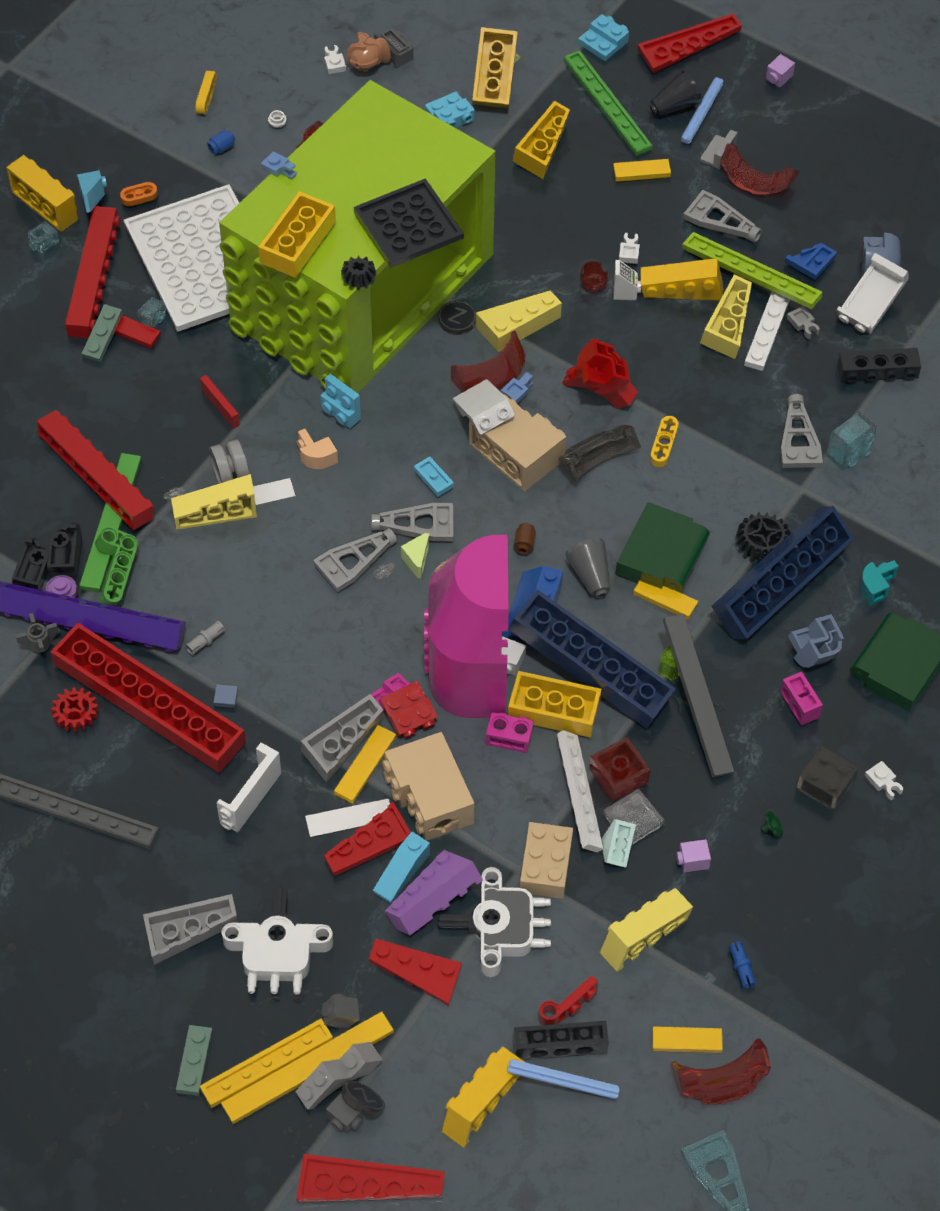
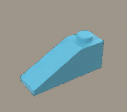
[77,170,107,212]
[373,832,430,903]

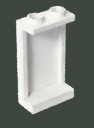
[836,253,909,334]
[453,379,515,434]
[217,743,281,832]

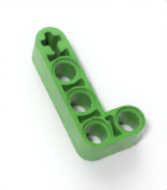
[95,527,138,606]

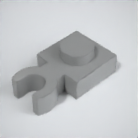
[787,306,820,339]

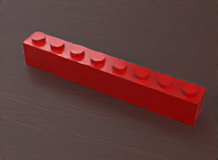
[65,206,121,338]
[37,410,154,530]

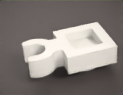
[324,45,346,74]
[619,233,640,264]
[865,761,903,800]

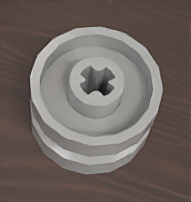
[209,439,249,484]

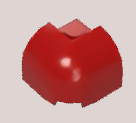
[576,339,630,394]

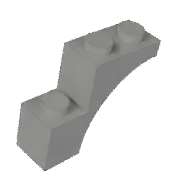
[295,1042,383,1110]

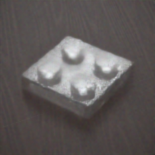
[603,788,665,845]

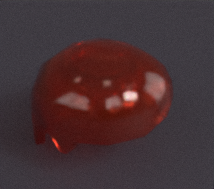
[580,261,609,291]

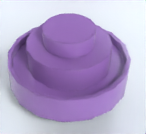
[46,575,77,597]

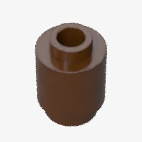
[513,523,536,555]

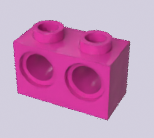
[780,672,823,726]
[486,712,534,753]

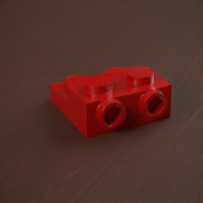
[379,681,438,738]

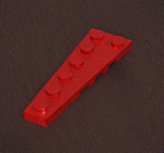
[637,13,742,73]
[296,1154,445,1202]

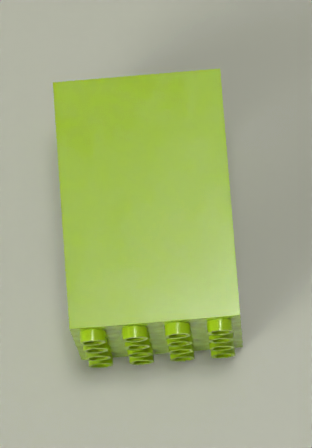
[219,80,496,393]

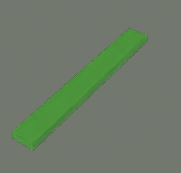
[564,50,652,156]
[80,453,142,593]

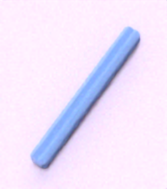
[681,77,723,144]
[507,1059,620,1099]

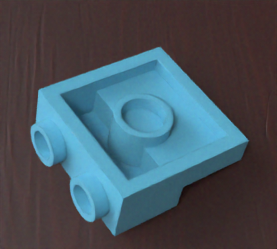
[578,14,629,61]
[425,92,475,128]
[320,374,361,428]

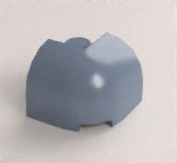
[862,232,901,277]
[788,614,844,668]

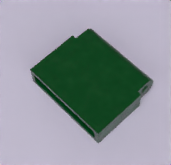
[615,502,710,592]
[850,613,940,712]

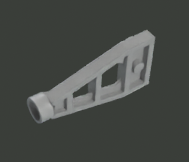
[683,190,762,243]
[780,394,823,468]
[372,503,453,541]
[313,528,397,592]

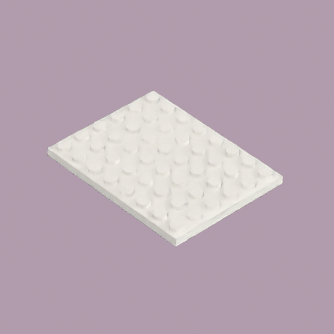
[124,184,239,332]

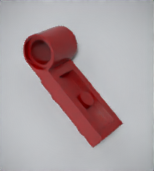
[539,975,598,1025]

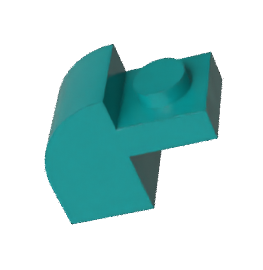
[860,560,899,606]

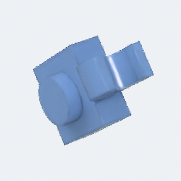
[261,151,297,179]
[501,372,533,403]

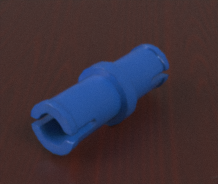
[728,941,757,989]

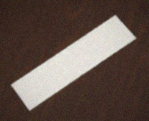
[253,478,295,505]
[305,799,390,837]

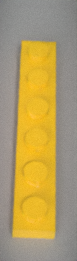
[200,1018,333,1108]

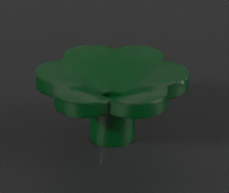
[762,811,783,837]

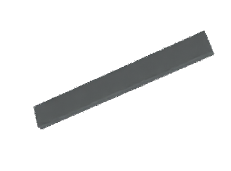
[662,614,734,778]
[0,774,159,849]

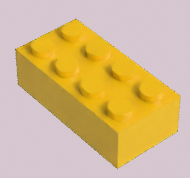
[472,27,518,109]
[7,155,78,232]
[258,191,336,278]
[508,671,602,738]

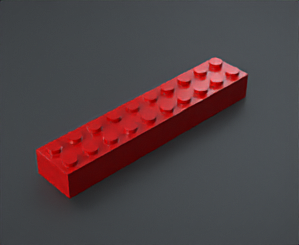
[51,623,246,773]

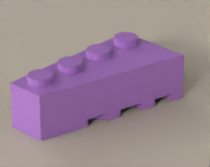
[385,850,483,935]

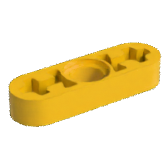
[196,70,217,115]
[650,416,679,467]

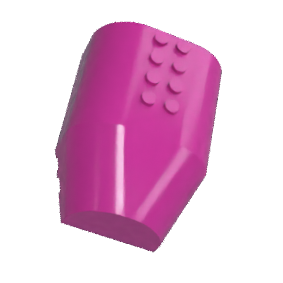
[424,535,508,718]

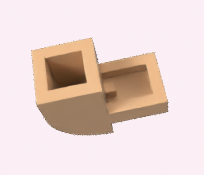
[297,429,338,469]

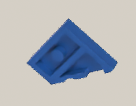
[785,243,837,280]

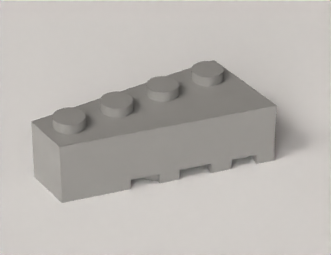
[301,694,383,783]
[143,894,238,965]

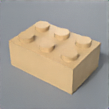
[520,822,573,899]

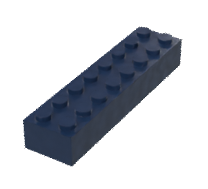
[711,506,855,639]
[509,589,676,729]

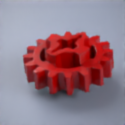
[51,687,99,732]

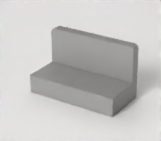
[700,130,737,169]

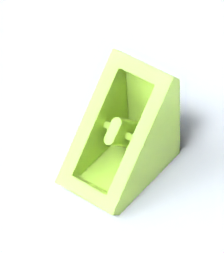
[401,533,429,578]

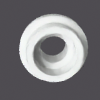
[268,110,287,128]

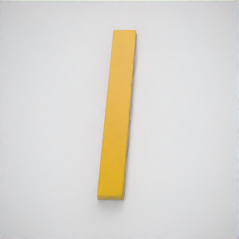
[221,1012,394,1124]

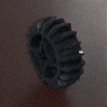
[736,512,791,562]

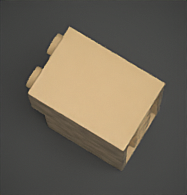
[469,394,566,492]
[382,732,475,841]

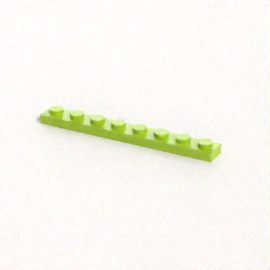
[683,232,822,309]

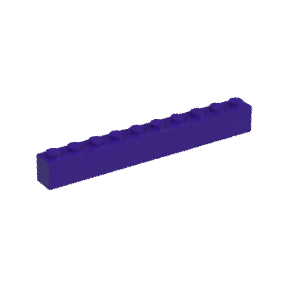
[0,581,186,652]

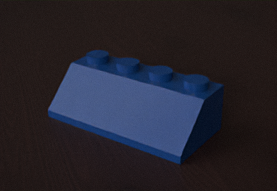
[502,566,563,651]

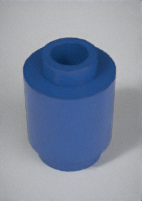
[207,129,235,155]

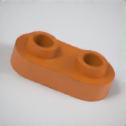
[120,182,158,206]

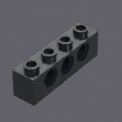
[837,348,921,383]
[513,1021,609,1059]

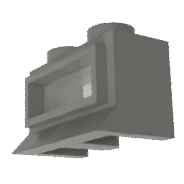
[374,28,414,69]

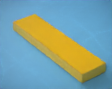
[334,725,397,804]

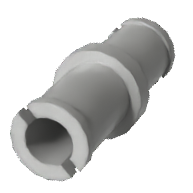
[185,621,225,655]

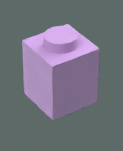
[766,54,795,87]
[676,840,711,873]

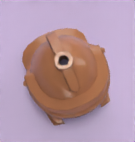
[346,32,391,72]

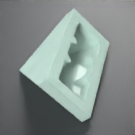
[601,819,636,867]

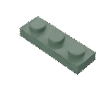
[82,304,123,362]
[176,1025,213,1096]

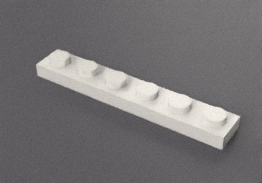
[744,291,790,371]
[557,730,603,852]

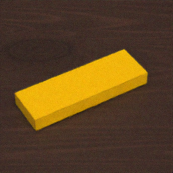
[613,159,671,182]
[633,581,698,620]
[652,1027,722,1053]

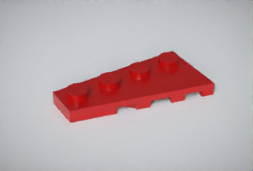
[324,802,411,876]
[369,939,462,1007]

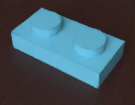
[414,456,454,497]

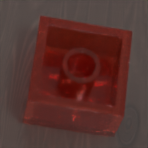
[589,737,651,802]

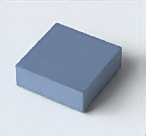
[213,684,238,708]

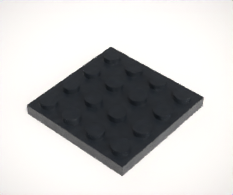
[353,178,464,268]

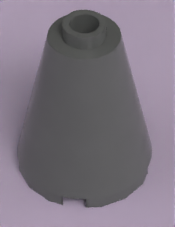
[565,538,610,598]

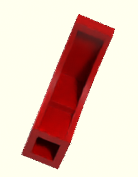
[562,366,638,409]

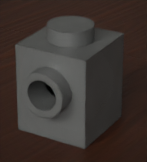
[322,994,360,1029]
[326,1092,363,1135]

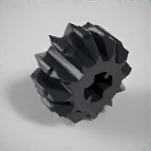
[341,255,376,291]

